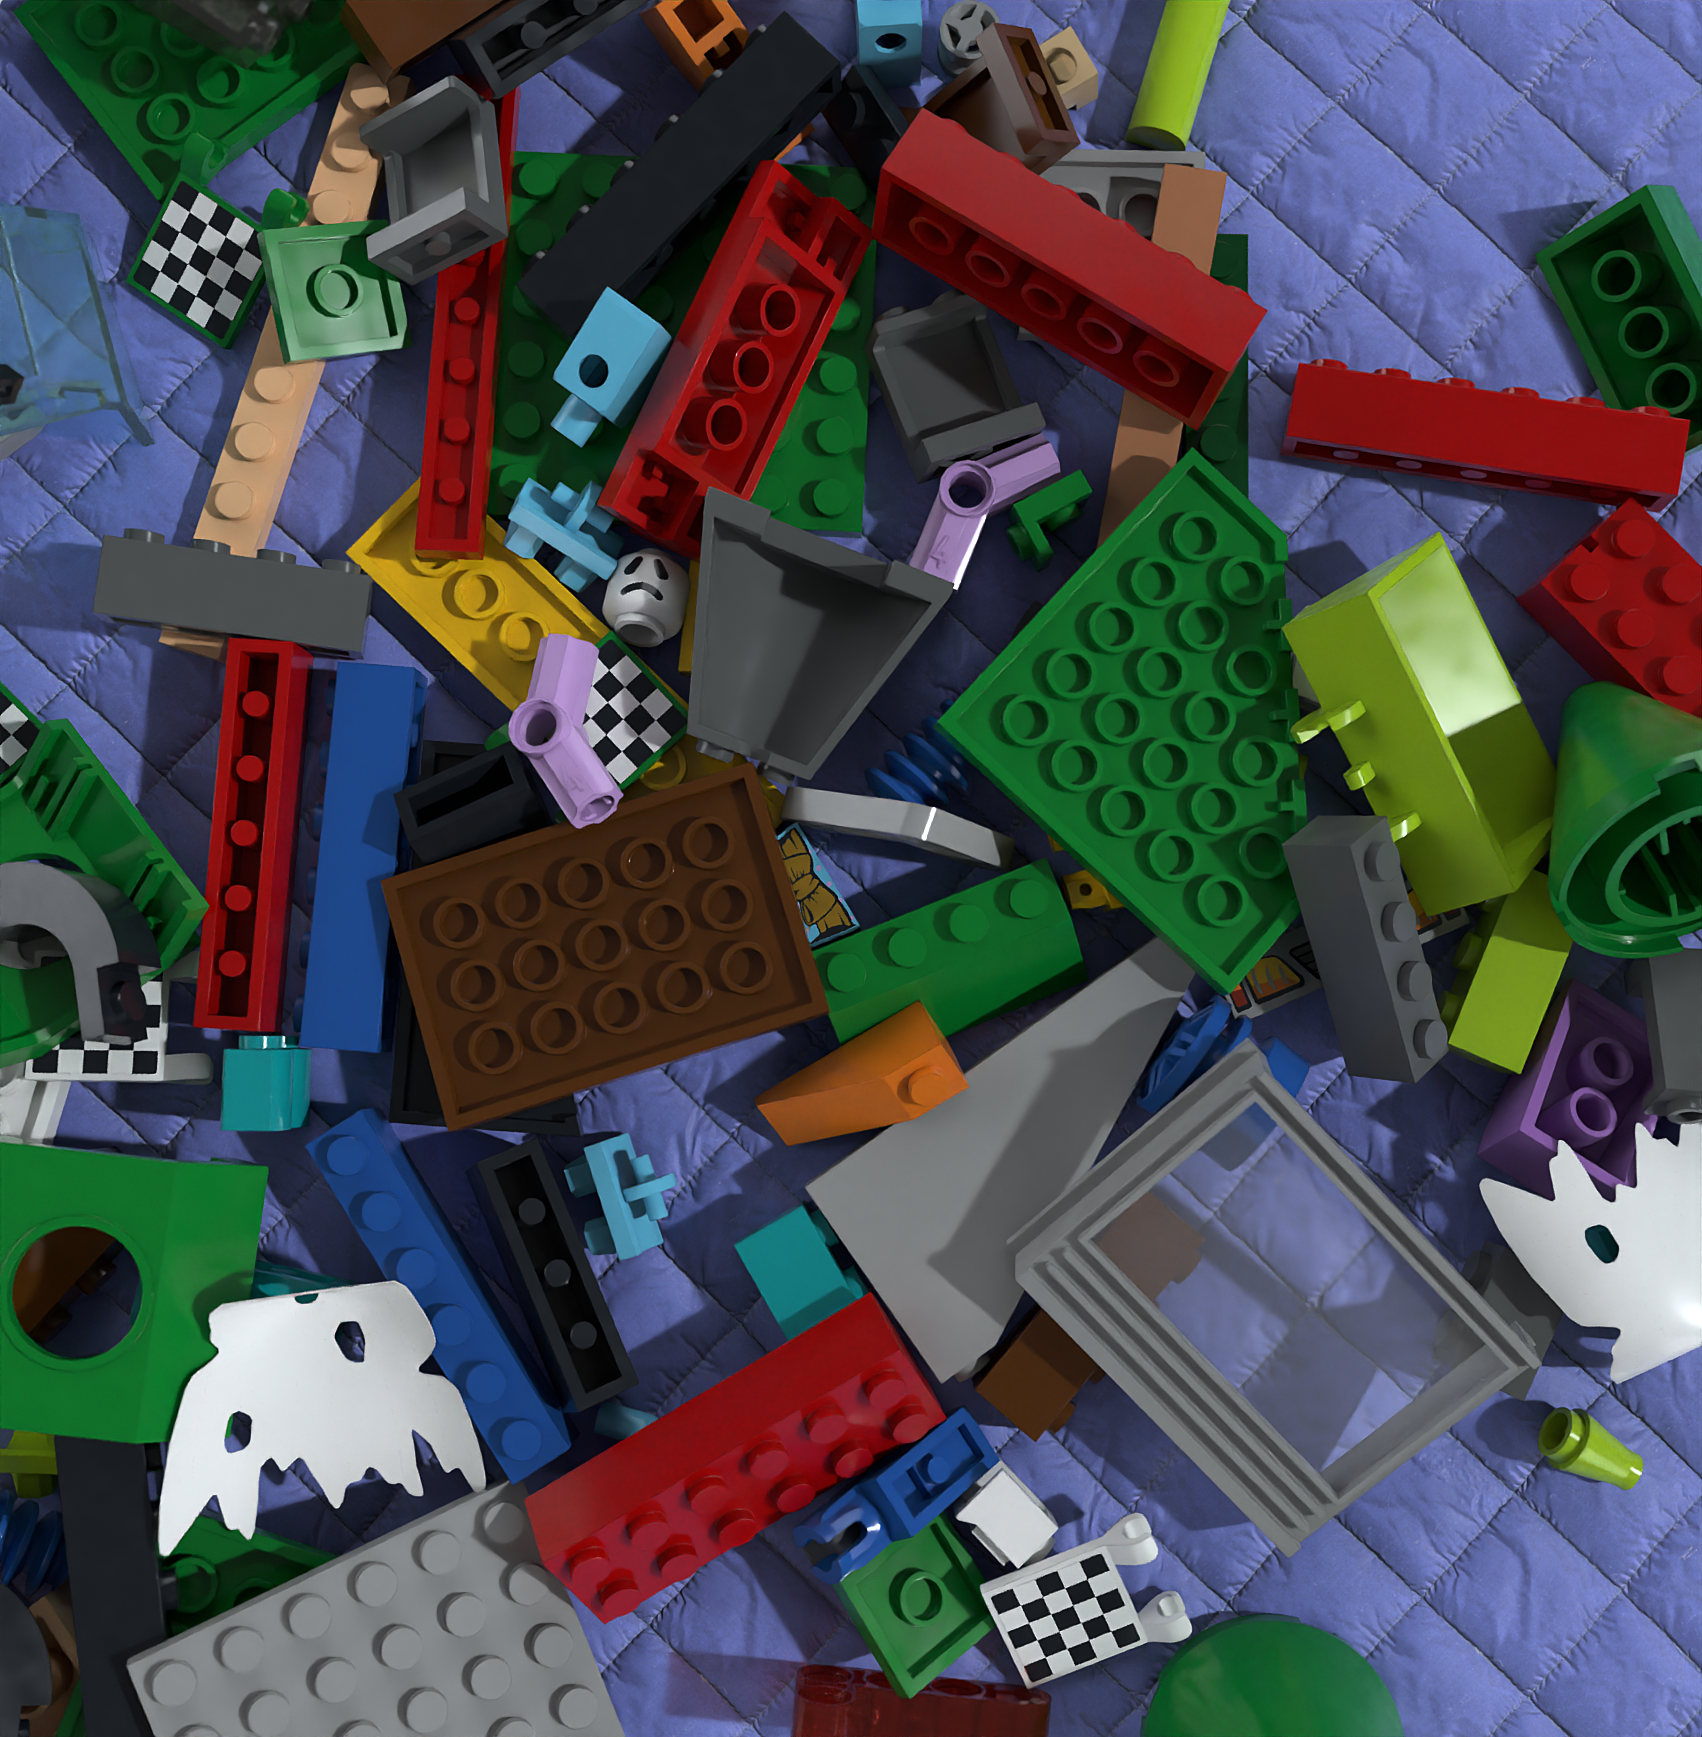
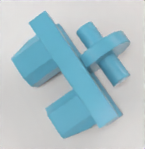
[503,477,625,593]
[564,1133,678,1261]

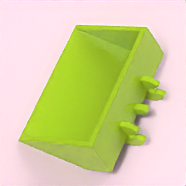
[1282,531,1556,917]

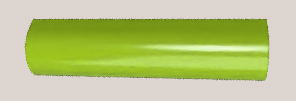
[1124,0,1230,151]

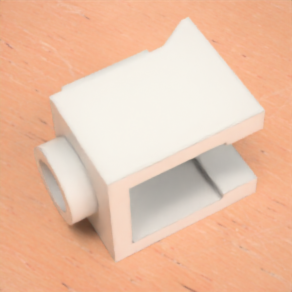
[952,1456,1059,1569]

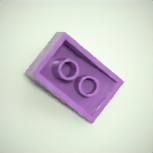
[1476,978,1659,1202]

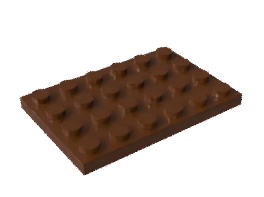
[380,761,831,1132]

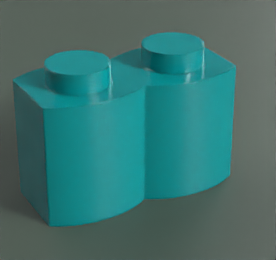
[220,1036,312,1131]

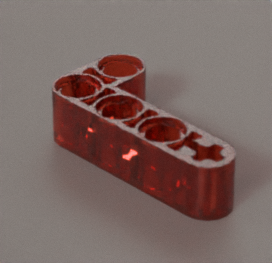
[790,1664,1052,1737]

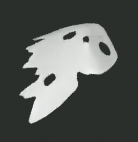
[1479,1122,1702,1384]
[158,1281,486,1556]

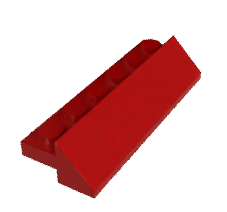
[596,160,872,563]

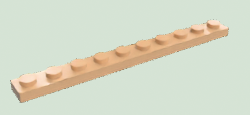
[159,62,416,664]

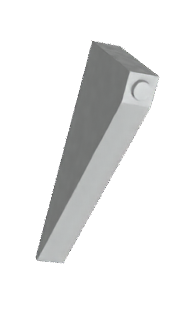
[805,935,1196,1384]

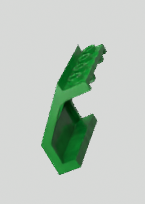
[0,718,210,1068]
[0,1134,269,1444]

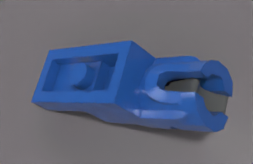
[792,1405,1000,1585]

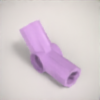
[909,433,1063,595]
[509,633,624,829]

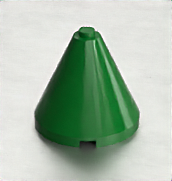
[1547,681,1702,958]
[1140,1613,1405,1737]

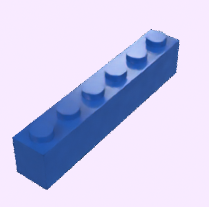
[293,661,428,1053]
[305,1107,580,1485]

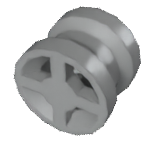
[937,0,1000,79]

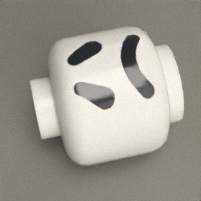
[602,548,691,647]

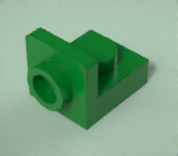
[1005,469,1092,572]

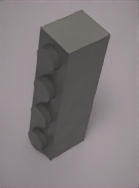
[92,528,374,660]
[1282,815,1449,1084]

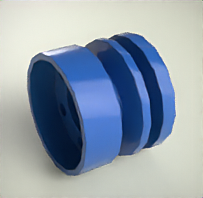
[1136,995,1309,1171]

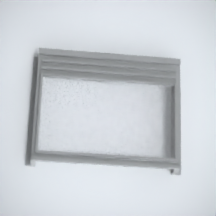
[1007,1037,1542,1558]

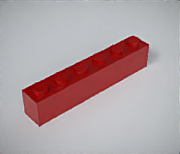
[1279,359,1690,513]
[193,637,314,1032]

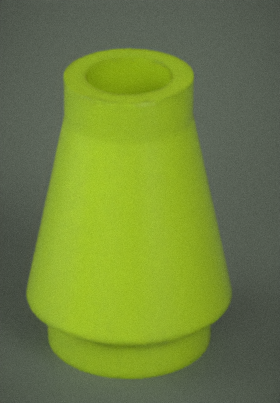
[1538,1407,1643,1490]

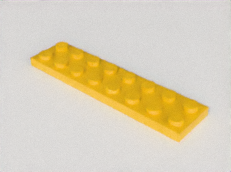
[345,476,786,832]

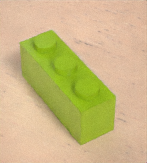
[1436,869,1574,1074]

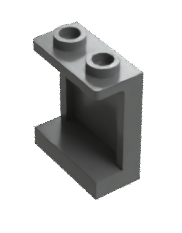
[359,76,509,286]
[863,289,1046,484]
[1624,948,1702,1124]

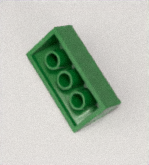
[1534,184,1702,458]
[813,858,1089,1046]

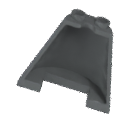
[687,486,955,786]

